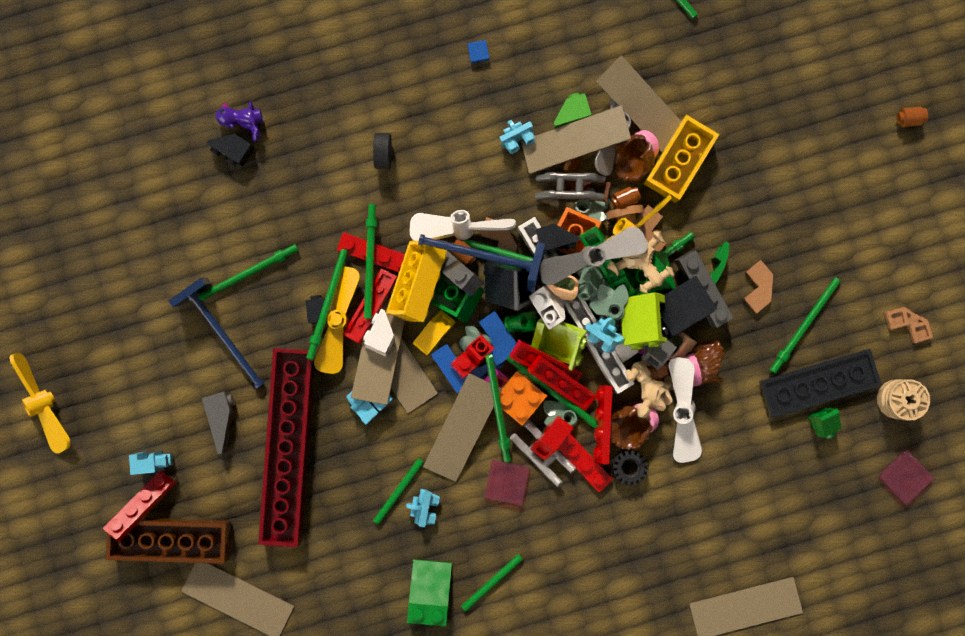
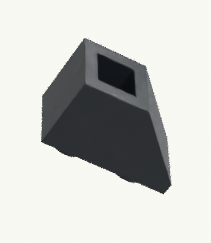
[206,134,255,167]
[536,224,580,256]

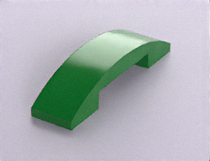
[579,226,636,296]
[710,241,729,284]

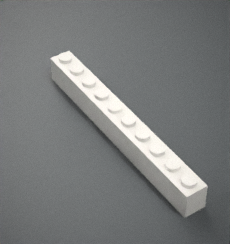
[517,217,634,394]

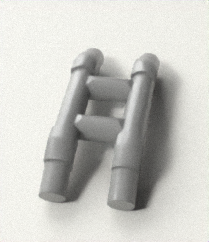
[510,420,576,487]

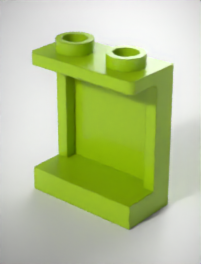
[621,292,667,350]
[531,318,588,371]

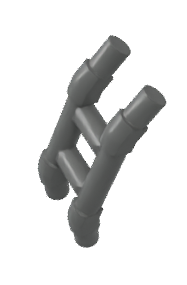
[535,172,605,201]

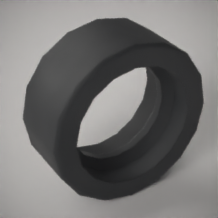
[373,133,392,169]

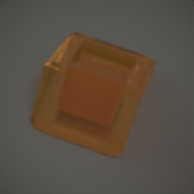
[562,157,582,173]

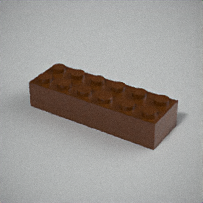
[106,518,231,564]

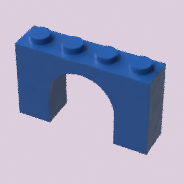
[431,311,516,393]

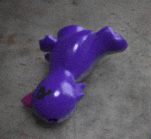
[216,101,264,142]

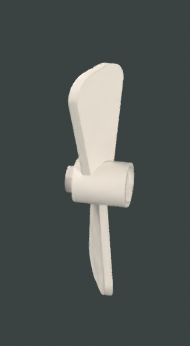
[410,210,516,241]
[669,357,702,463]

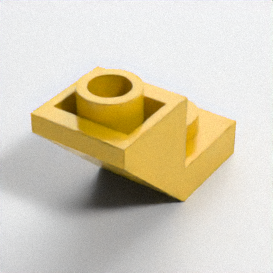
[413,310,456,355]

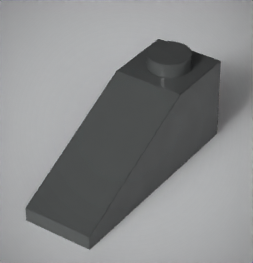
[440,251,484,297]
[202,391,235,454]

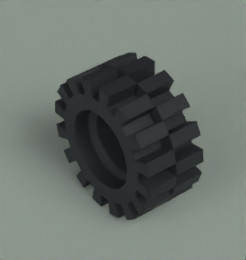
[612,450,648,486]

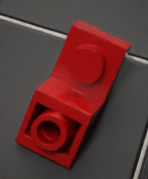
[450,334,495,379]
[530,416,573,461]

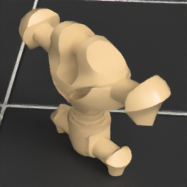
[608,230,674,294]
[625,355,674,418]

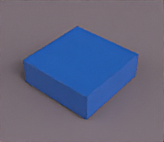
[467,40,490,64]

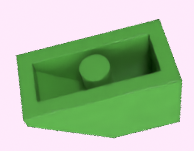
[553,93,592,129]

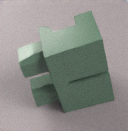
[577,265,609,311]

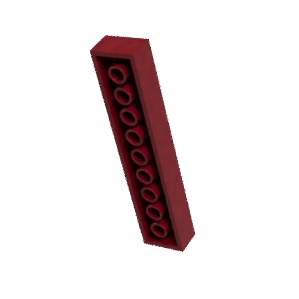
[258,348,315,547]

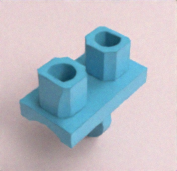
[500,120,535,154]
[585,317,625,353]
[406,489,440,527]

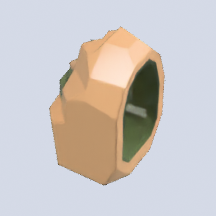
[547,276,579,301]
[668,332,697,361]

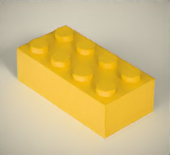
[643,115,719,204]
[386,241,447,322]

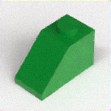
[808,408,842,439]

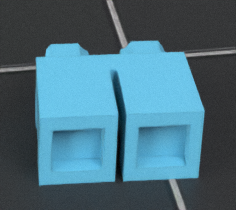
[346,392,394,425]
[129,450,173,475]

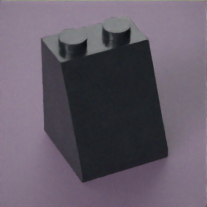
[483,261,533,310]
[660,276,717,339]

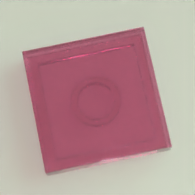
[878,450,934,505]
[484,460,530,506]

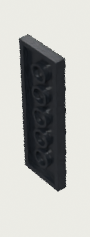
[759,349,882,418]

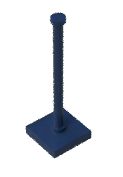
[418,234,545,293]
[168,278,265,389]

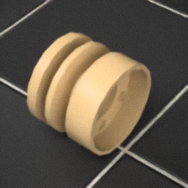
[877,379,930,420]

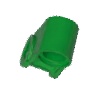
[505,311,538,332]

